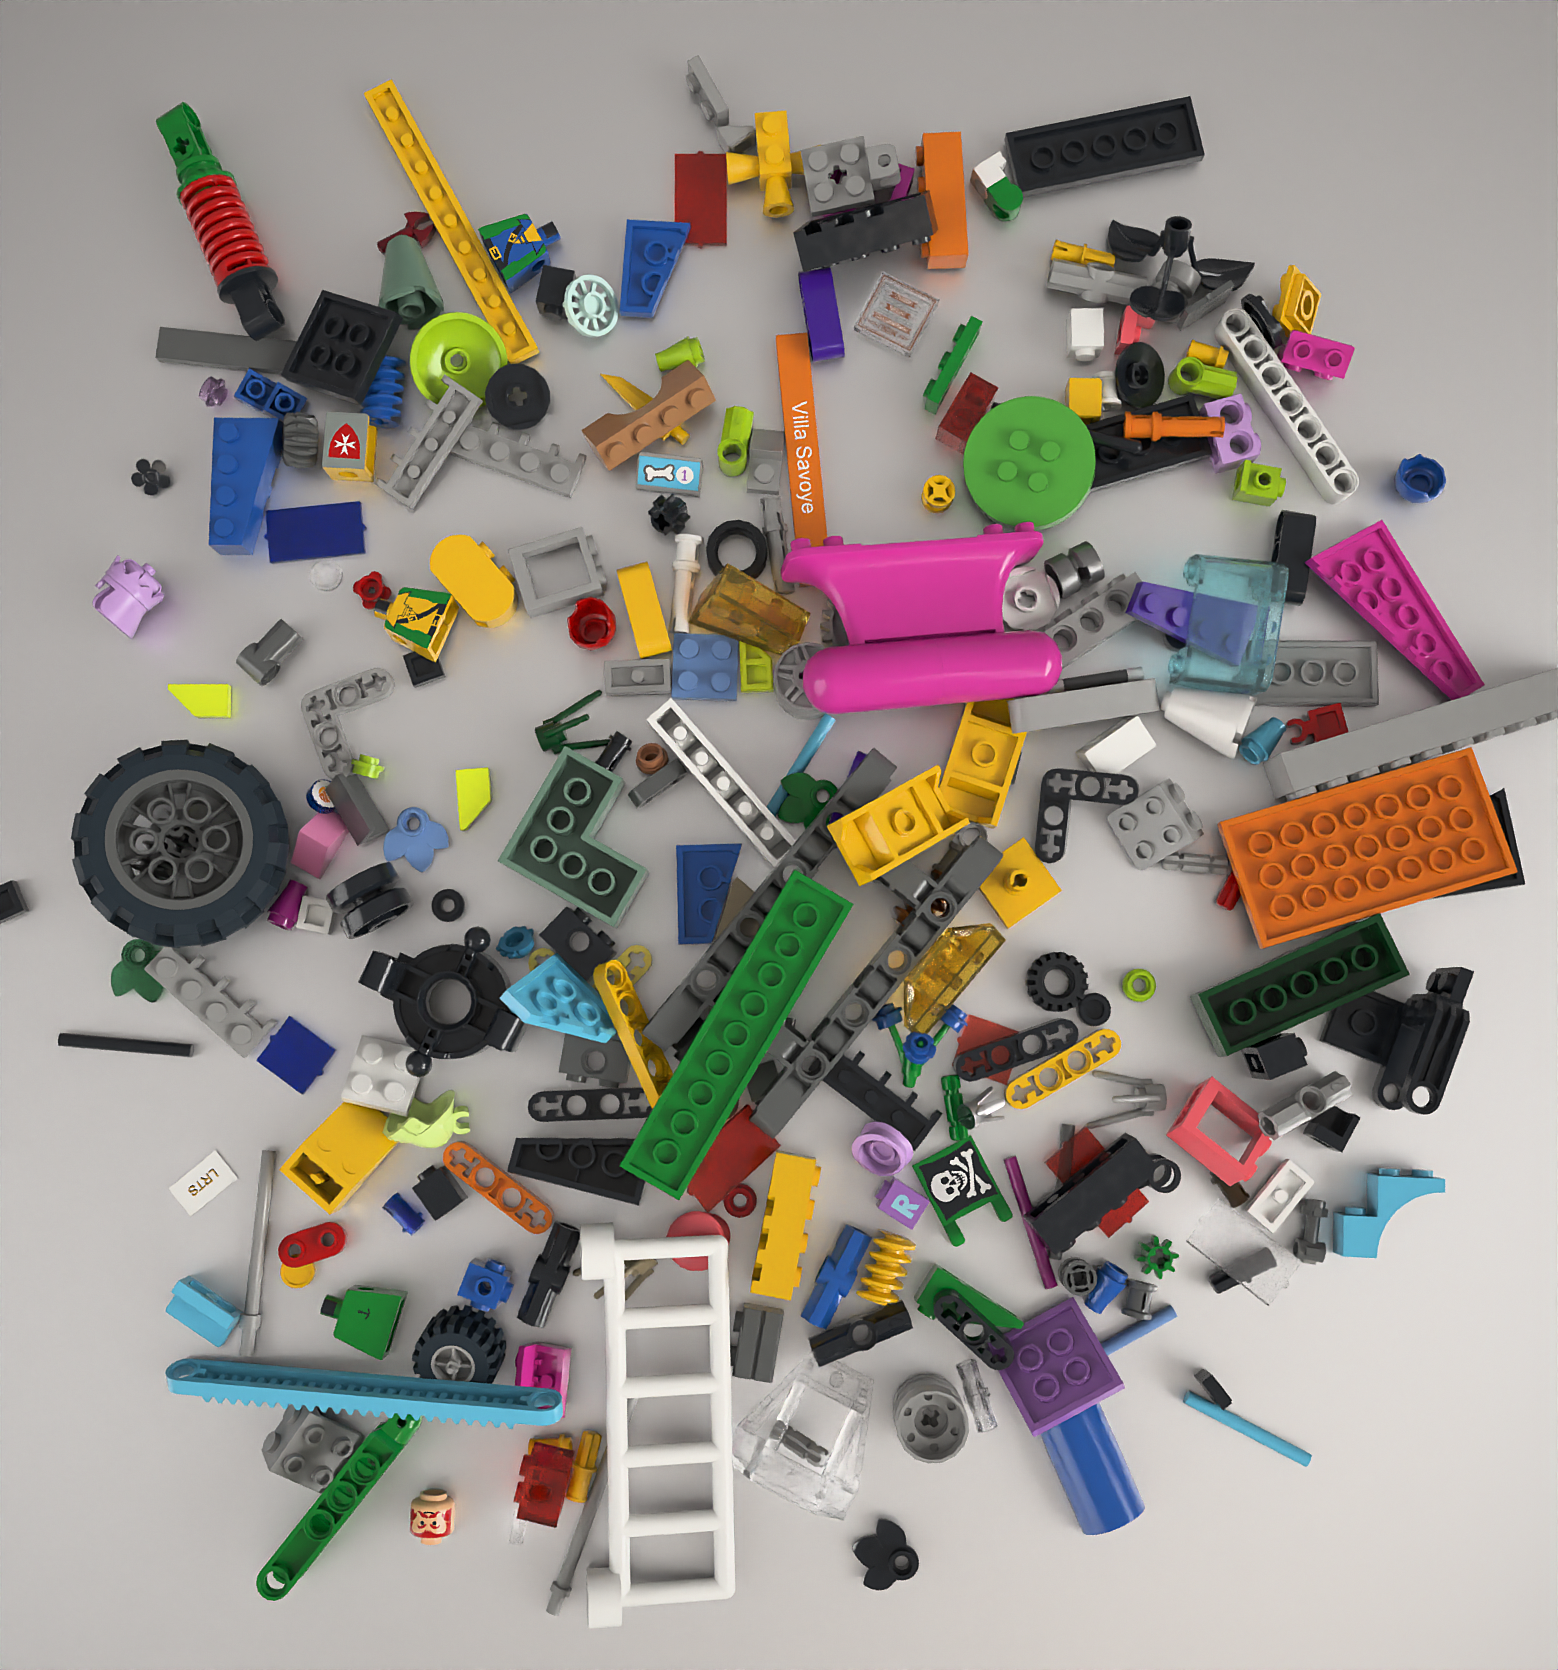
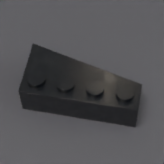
[793,190,938,272]
[507,1138,646,1206]

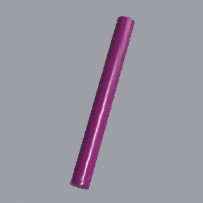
[1003,1156,1058,1289]

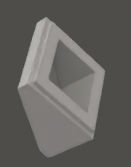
[716,126,756,154]
[747,1060,778,1102]

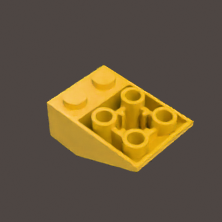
[279,1102,399,1215]

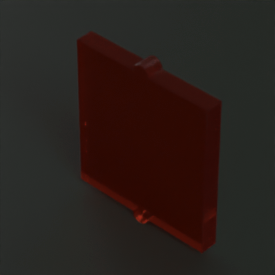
[951,1014,1019,1085]

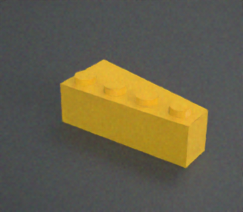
[750,1150,821,1301]

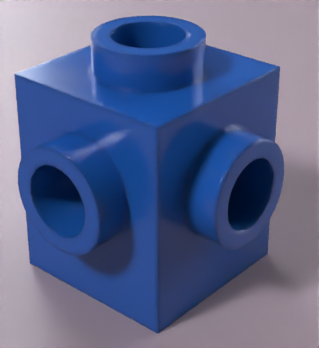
[457,1258,514,1312]

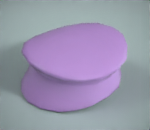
[852,1121,913,1176]

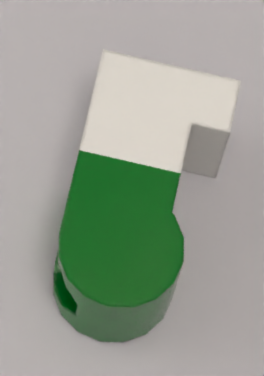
[970,151,1023,221]

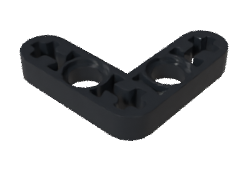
[1035,768,1140,863]

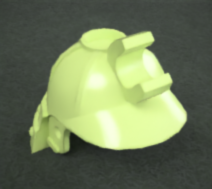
[383,1090,470,1148]

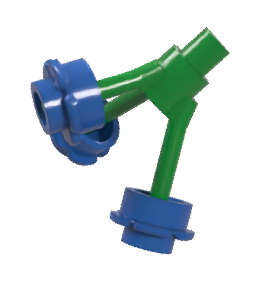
[872,1002,968,1088]

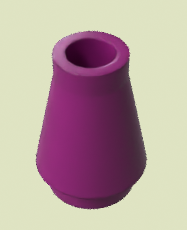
[267,879,308,931]

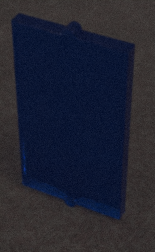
[264,501,367,564]

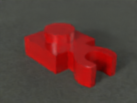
[1285,703,1349,745]

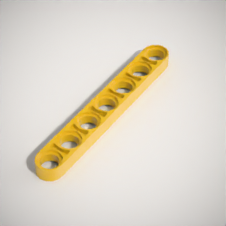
[593,960,710,1174]

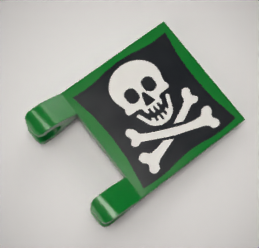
[912,1135,1013,1247]

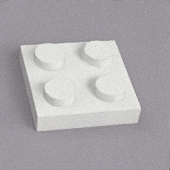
[341,1035,420,1117]

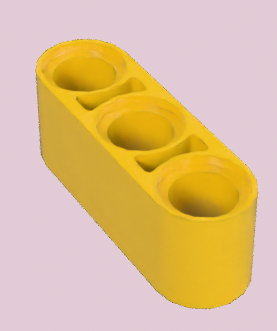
[616,561,672,659]

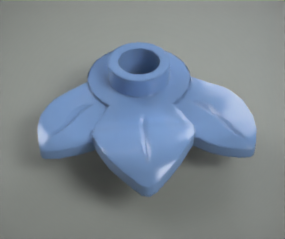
[383,807,449,872]

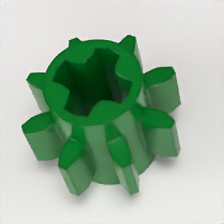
[1134,1235,1179,1279]

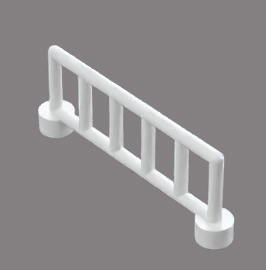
[580,1222,735,1629]

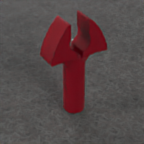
[377,212,436,254]

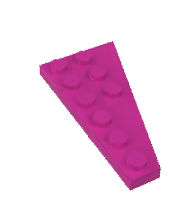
[1305,520,1485,700]

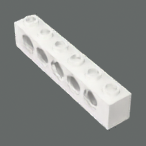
[646,698,796,868]

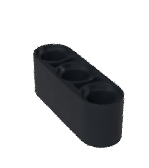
[1266,510,1316,606]

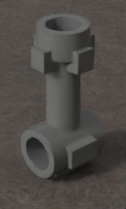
[1293,1198,1328,1265]

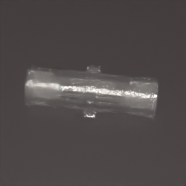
[956,1359,998,1433]

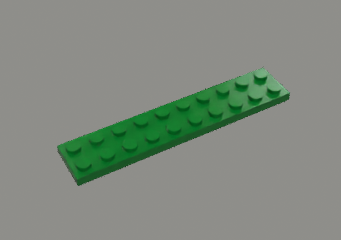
[620,869,854,1200]

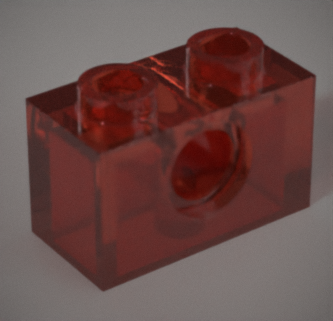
[935,372,999,454]
[513,1441,575,1528]

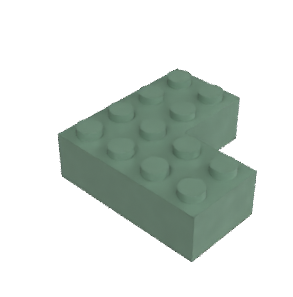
[498,746,649,929]

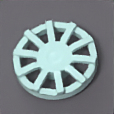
[562,274,619,337]

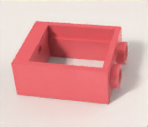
[1166,1076,1272,1186]

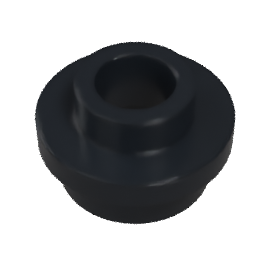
[431,889,465,922]

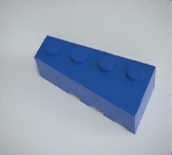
[209,417,283,555]

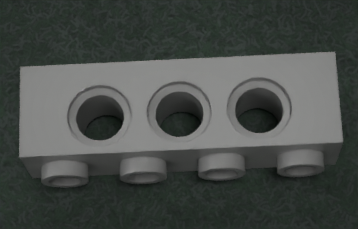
[1035,572,1142,669]

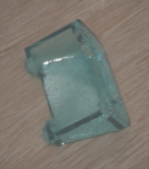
[1168,554,1289,695]

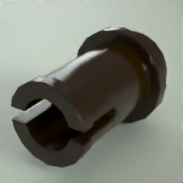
[1209,1171,1250,1208]

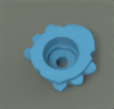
[496,926,534,959]

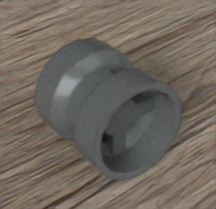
[1058,1257,1097,1296]

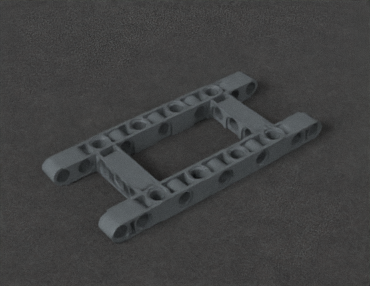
[641,748,1003,1139]

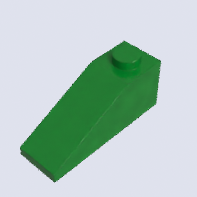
[914,1263,1024,1329]

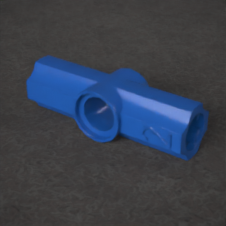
[800,1223,872,1330]

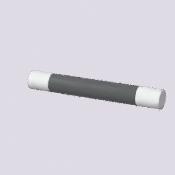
[1047,667,1144,694]

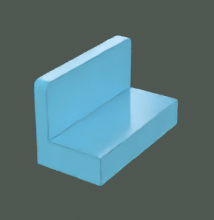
[166,1276,244,1347]

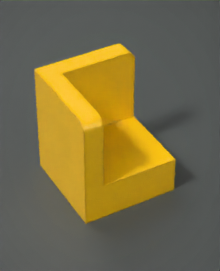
[1065,378,1102,425]

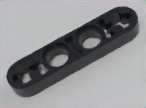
[953,1018,1079,1082]
[527,1087,652,1122]

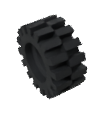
[1025,952,1089,1012]

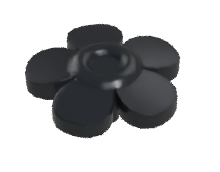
[131,458,170,495]

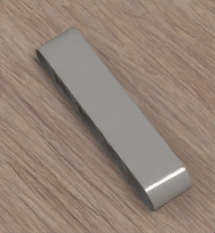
[1007,678,1160,734]

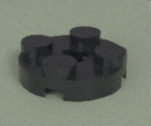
[485,363,550,430]

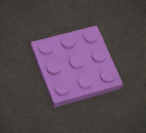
[987,1297,1125,1437]

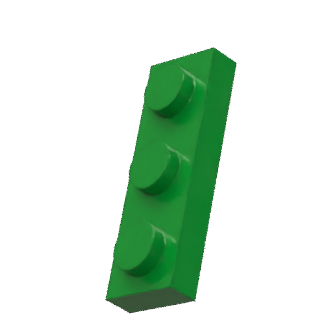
[923,316,983,415]

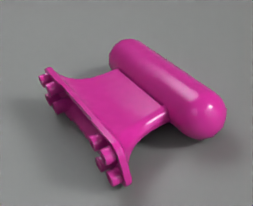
[780,522,1062,715]

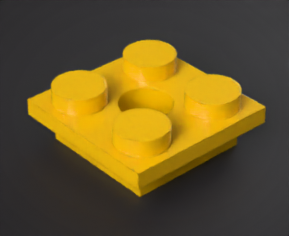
[1272,265,1321,338]

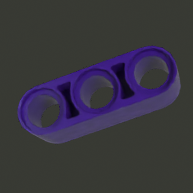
[798,267,845,362]

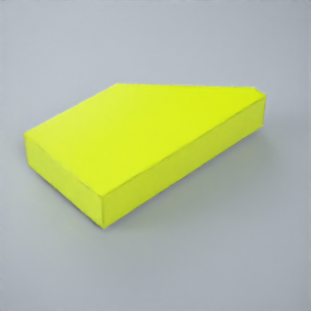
[739,632,774,693]
[168,684,232,718]
[455,767,492,831]

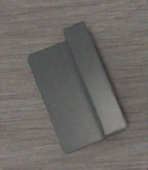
[325,773,389,846]

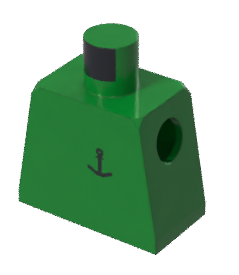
[320,1285,408,1360]

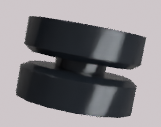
[325,862,414,939]

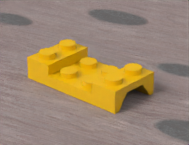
[938,698,1027,829]
[827,765,970,886]

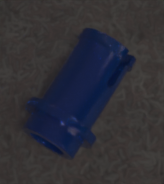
[382,1192,426,1236]

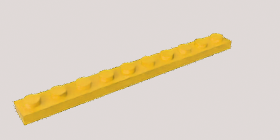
[364,79,540,364]

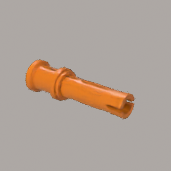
[1123,411,1225,441]

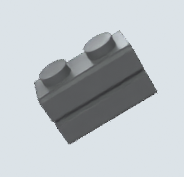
[730,1303,784,1383]

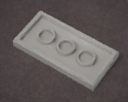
[1245,640,1379,707]

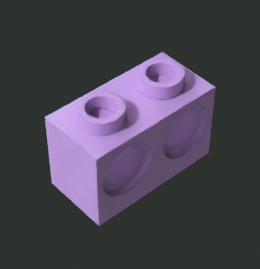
[1199,394,1261,474]

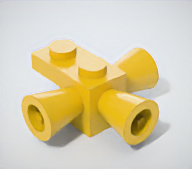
[726,111,821,218]

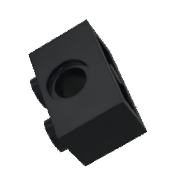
[539,906,617,982]
[1241,1033,1308,1080]

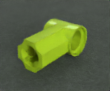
[1168,357,1238,399]
[717,406,754,477]

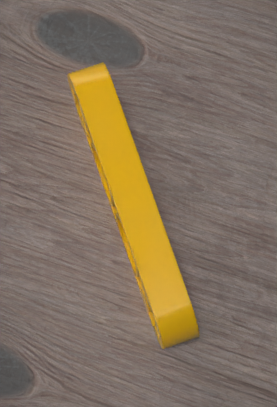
[1004,1029,1121,1109]

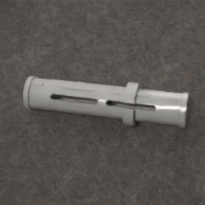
[760,495,795,595]

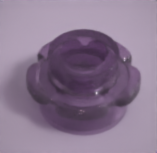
[199,376,228,407]

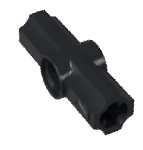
[516,1221,580,1328]
[808,1300,913,1367]

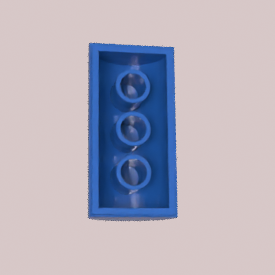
[1040,1402,1145,1535]

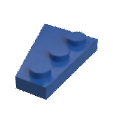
[620,219,691,318]
[676,843,742,945]

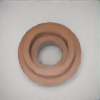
[636,743,669,774]

